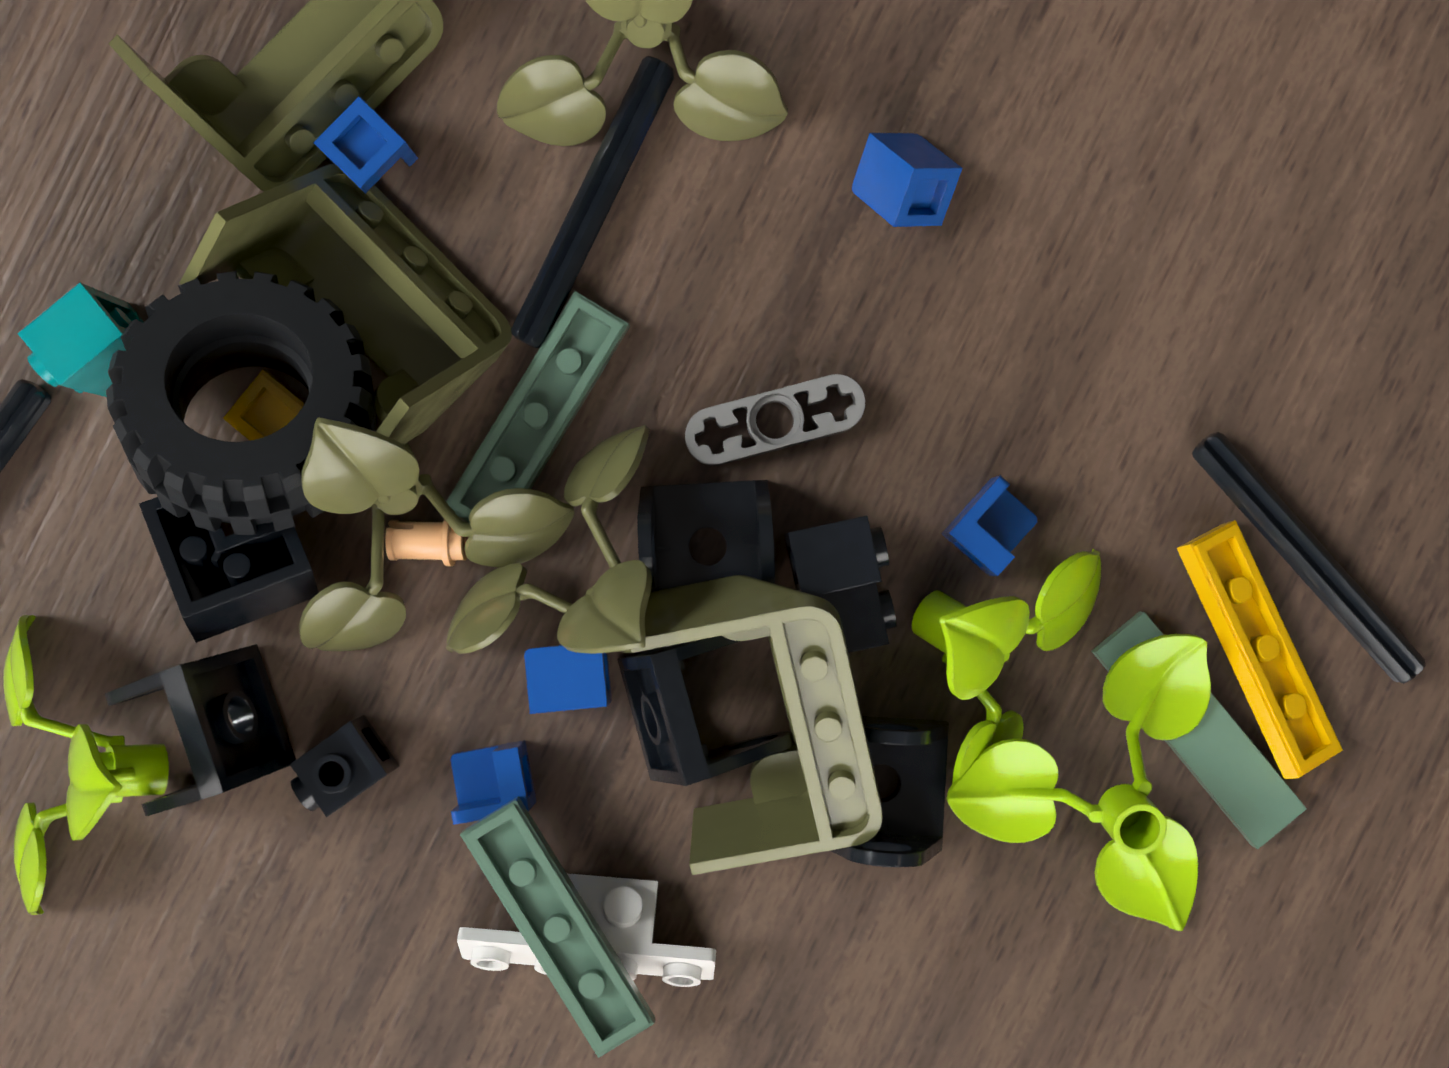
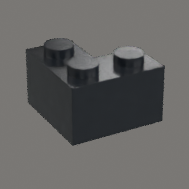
[139,497,319,643]
[784,516,897,653]

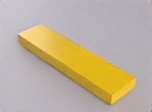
[1177,520,1343,779]

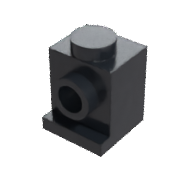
[290,715,400,817]

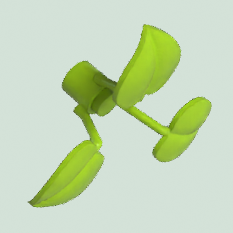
[911,549,1101,784]
[4,615,169,915]
[946,634,1211,931]

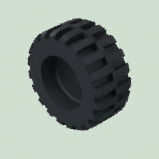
[106,271,376,535]

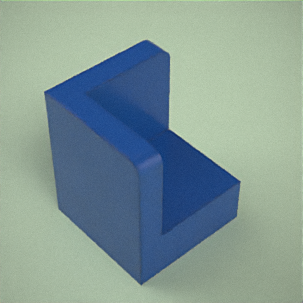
[313,96,418,194]
[852,133,963,227]
[941,475,1038,576]
[524,645,612,714]
[450,740,536,825]

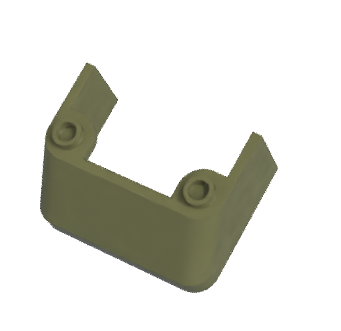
[108,0,443,192]
[179,164,512,445]
[631,575,882,875]

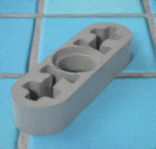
[685,374,865,466]

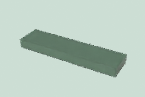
[446,291,630,522]
[1091,611,1307,849]
[460,796,655,1058]

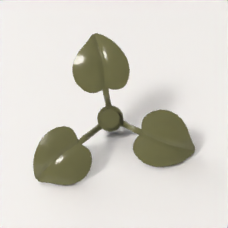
[497,0,788,146]
[299,417,574,651]
[446,425,652,654]

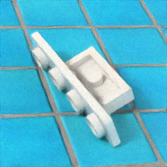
[457,873,716,987]

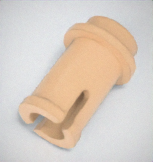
[385,519,468,567]

